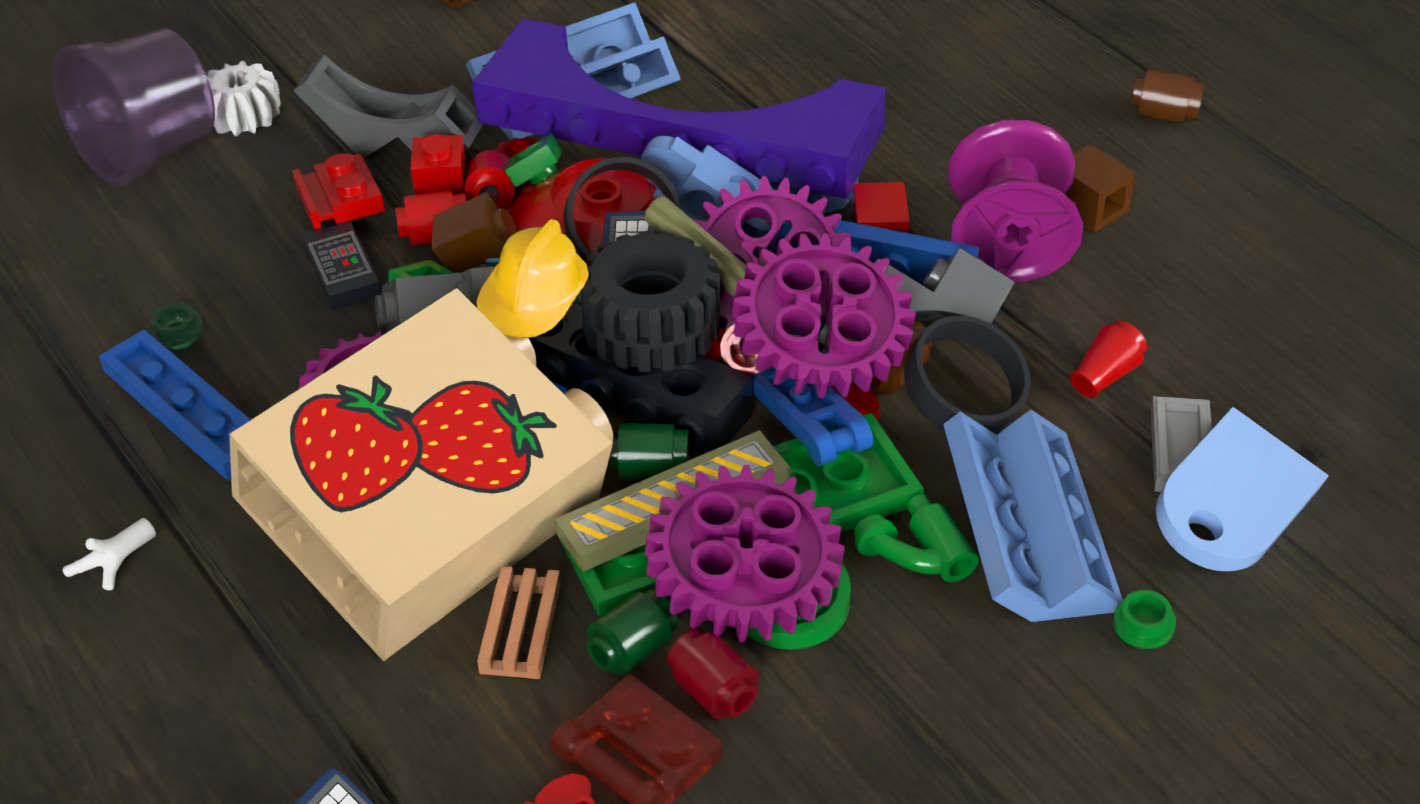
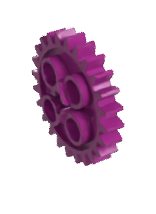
[692,176,851,330]
[732,233,916,398]
[645,464,845,642]

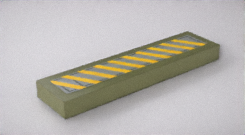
[554,430,789,572]

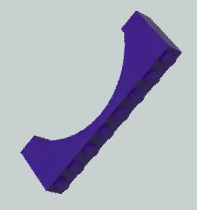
[472,19,885,199]

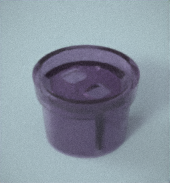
[52,28,215,186]

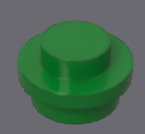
[1113,590,1176,649]

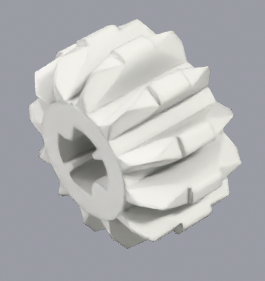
[199,61,281,137]

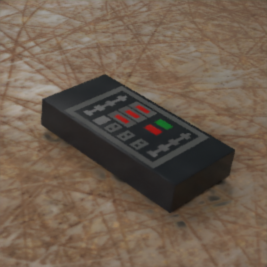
[301,221,381,310]

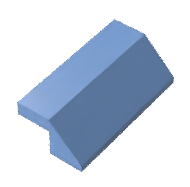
[466,2,681,140]
[943,409,1123,622]

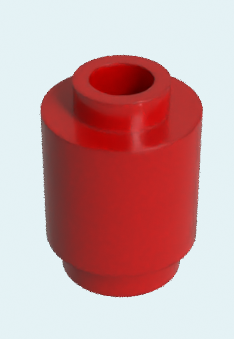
[464,150,515,209]
[395,190,466,246]

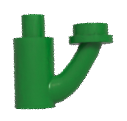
[853,494,979,583]

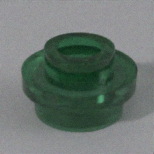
[149,302,204,350]

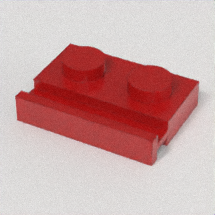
[292,154,385,230]

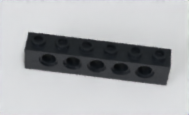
[478,264,752,452]

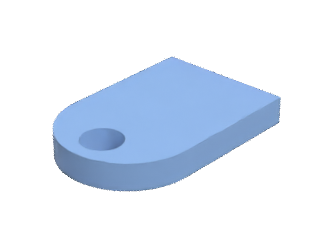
[1156,407,1329,571]

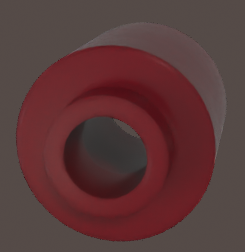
[667,628,759,719]

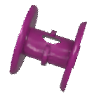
[948,120,1084,282]

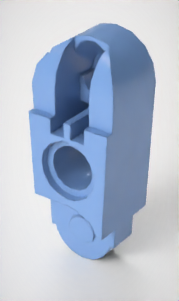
[640,136,774,238]

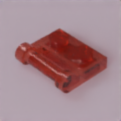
[550,673,723,804]

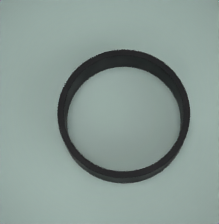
[563,157,682,262]
[904,316,1030,433]

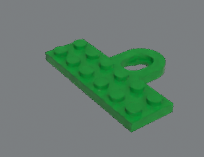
[557,413,924,650]

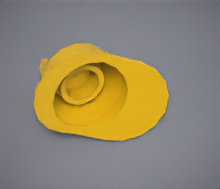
[476,219,589,339]

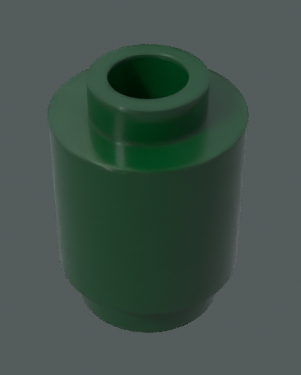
[608,423,689,480]
[586,589,678,675]

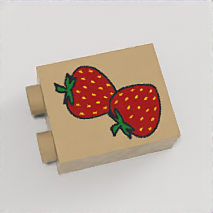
[229,288,613,661]

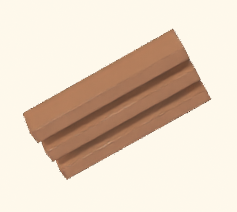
[477,566,561,679]

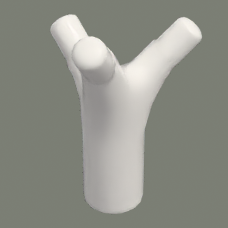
[63,518,156,590]

